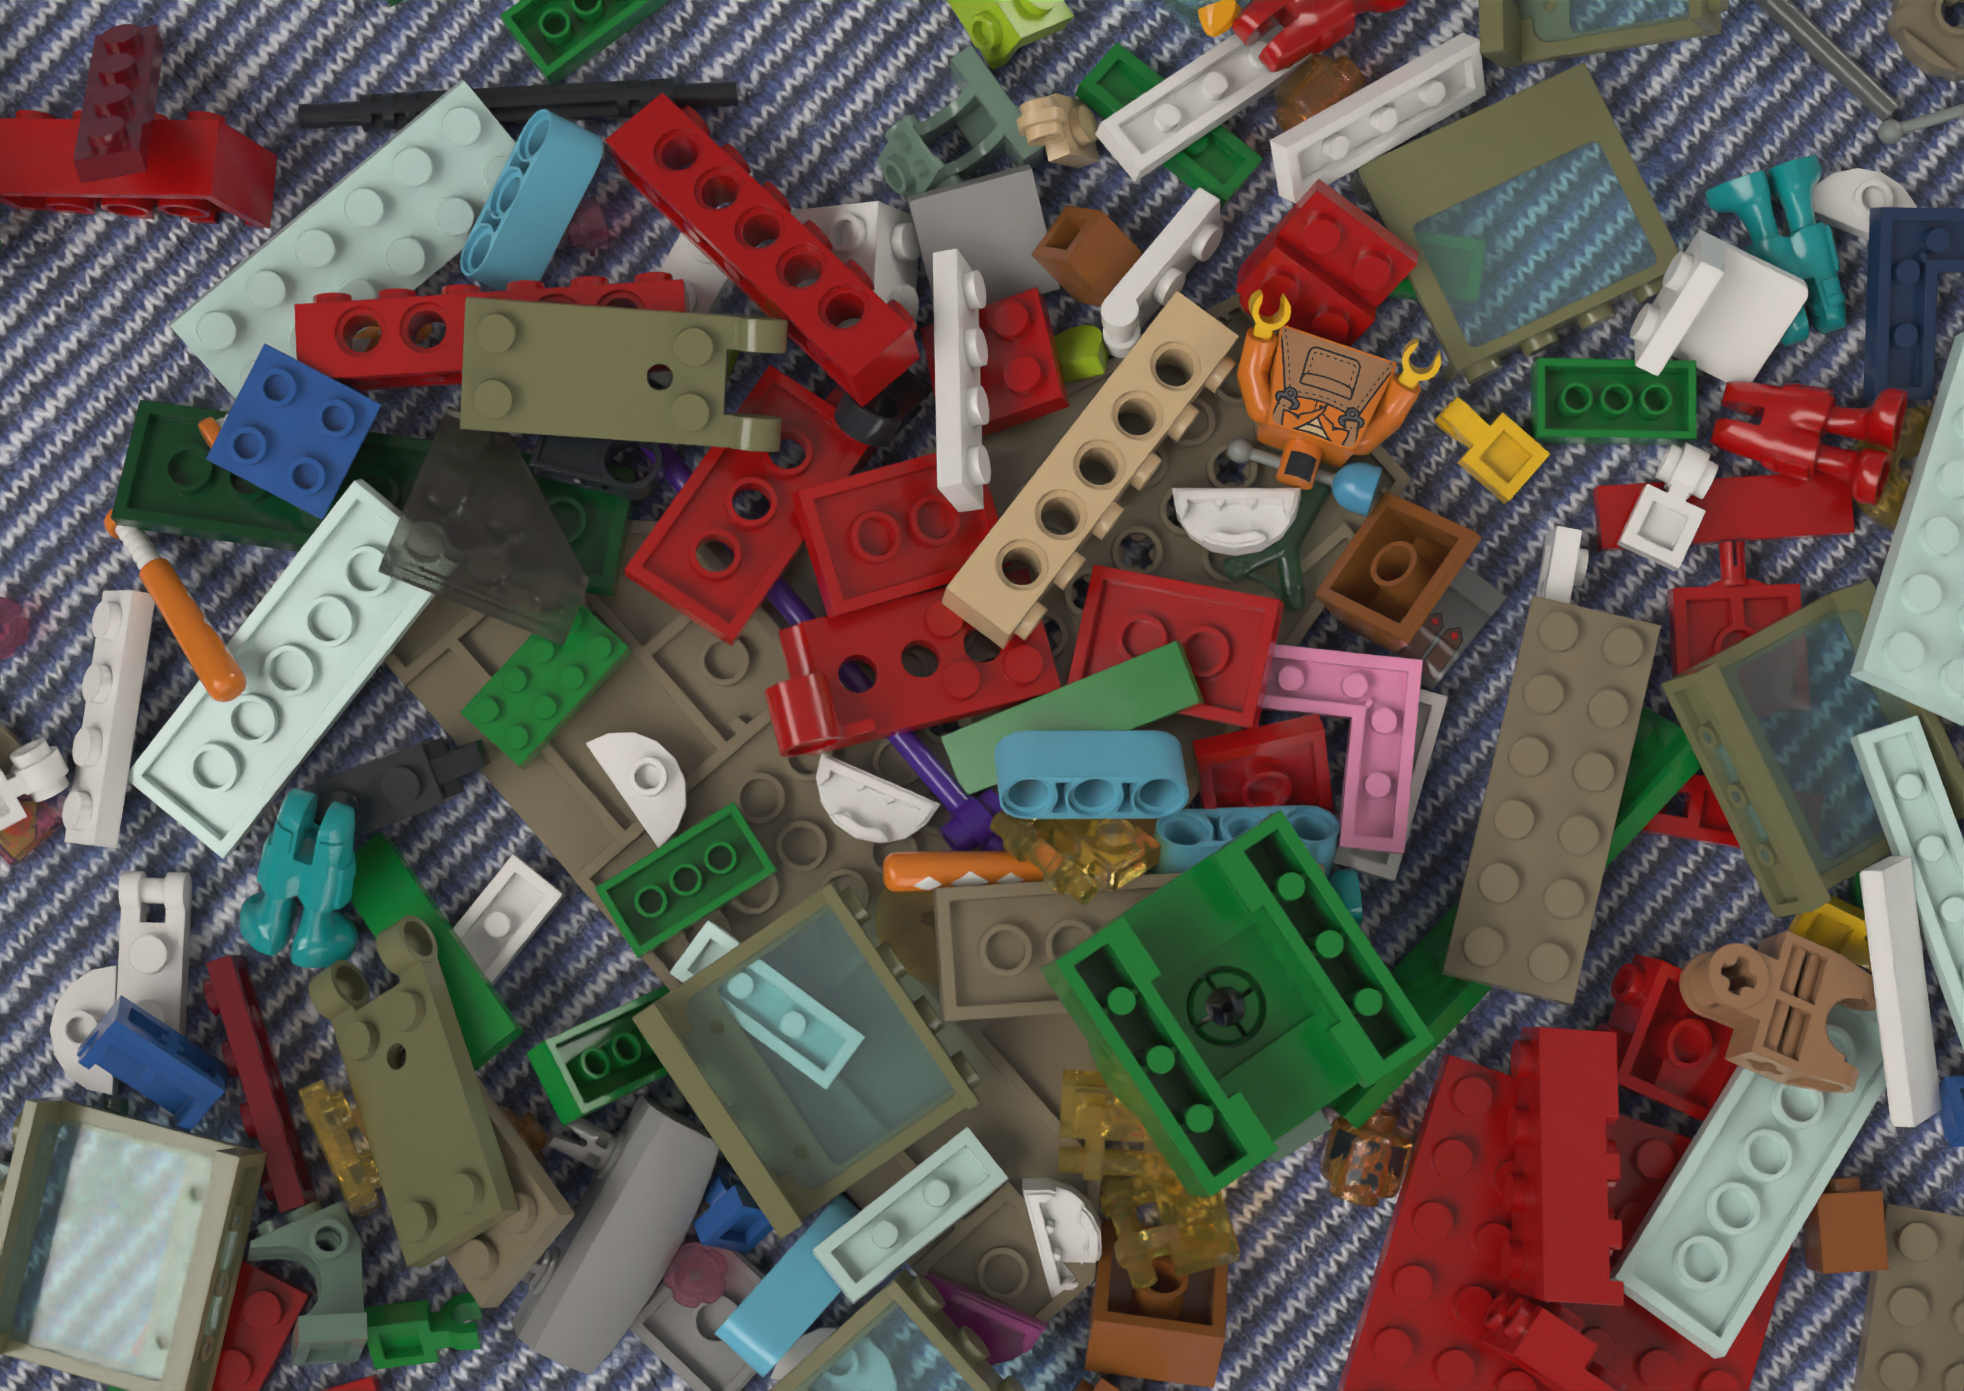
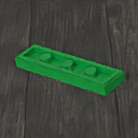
[941,641,1204,796]
[350,832,524,1071]

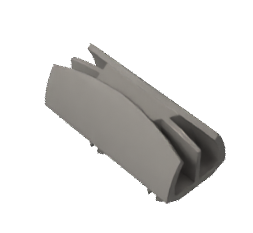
[511,1094,720,1375]

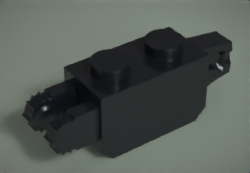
[262,737,491,838]

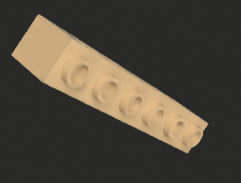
[941,291,1239,649]

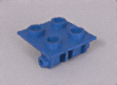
[206,343,382,520]

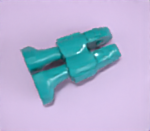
[1705,155,1846,347]
[239,788,358,968]

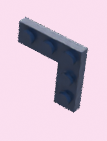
[1863,207,1964,400]

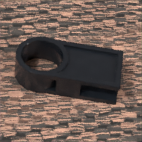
[834,369,933,447]
[529,434,666,500]

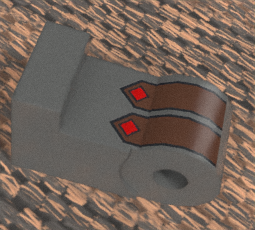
[1391,565,1507,691]

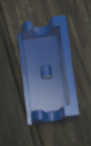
[77,995,228,1132]

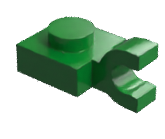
[364,1293,483,1369]

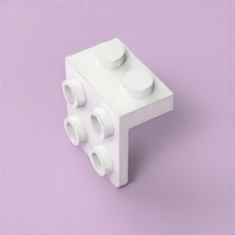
[773,201,921,337]
[1630,229,1808,382]

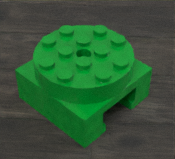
[1040,810,1436,1197]

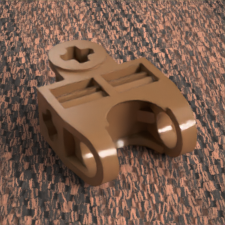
[1679,930,1876,1093]

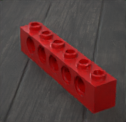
[605,92,920,408]
[294,272,690,391]

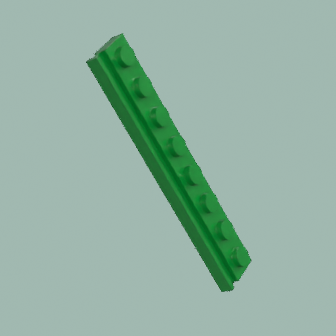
[1328,706,1701,1131]

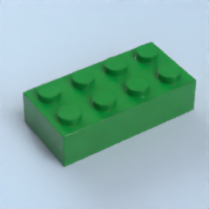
[500,0,669,85]
[1531,358,1697,446]
[460,593,633,769]
[595,802,778,958]
[526,985,670,1126]

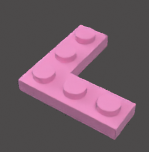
[1262,644,1423,854]

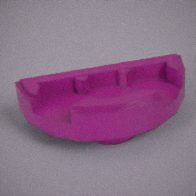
[924,1271,1048,1366]

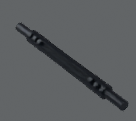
[298,78,739,132]

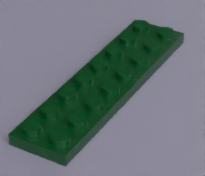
[111,400,639,597]

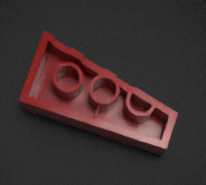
[0,110,278,229]
[1501,1027,1624,1306]

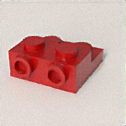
[1235,179,1418,347]
[1594,954,1738,1122]
[1480,1291,1628,1391]

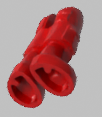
[1231,0,1411,73]
[1709,381,1908,506]

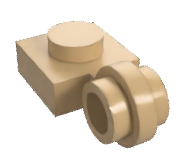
[1016,93,1100,169]

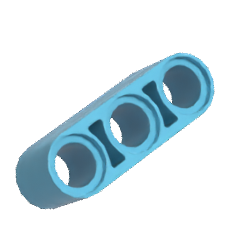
[460,109,603,291]
[994,730,1189,819]
[1149,805,1340,881]
[715,1193,860,1378]

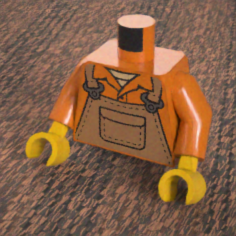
[1237,290,1441,490]

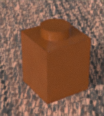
[1031,205,1143,307]
[1803,1176,1889,1274]

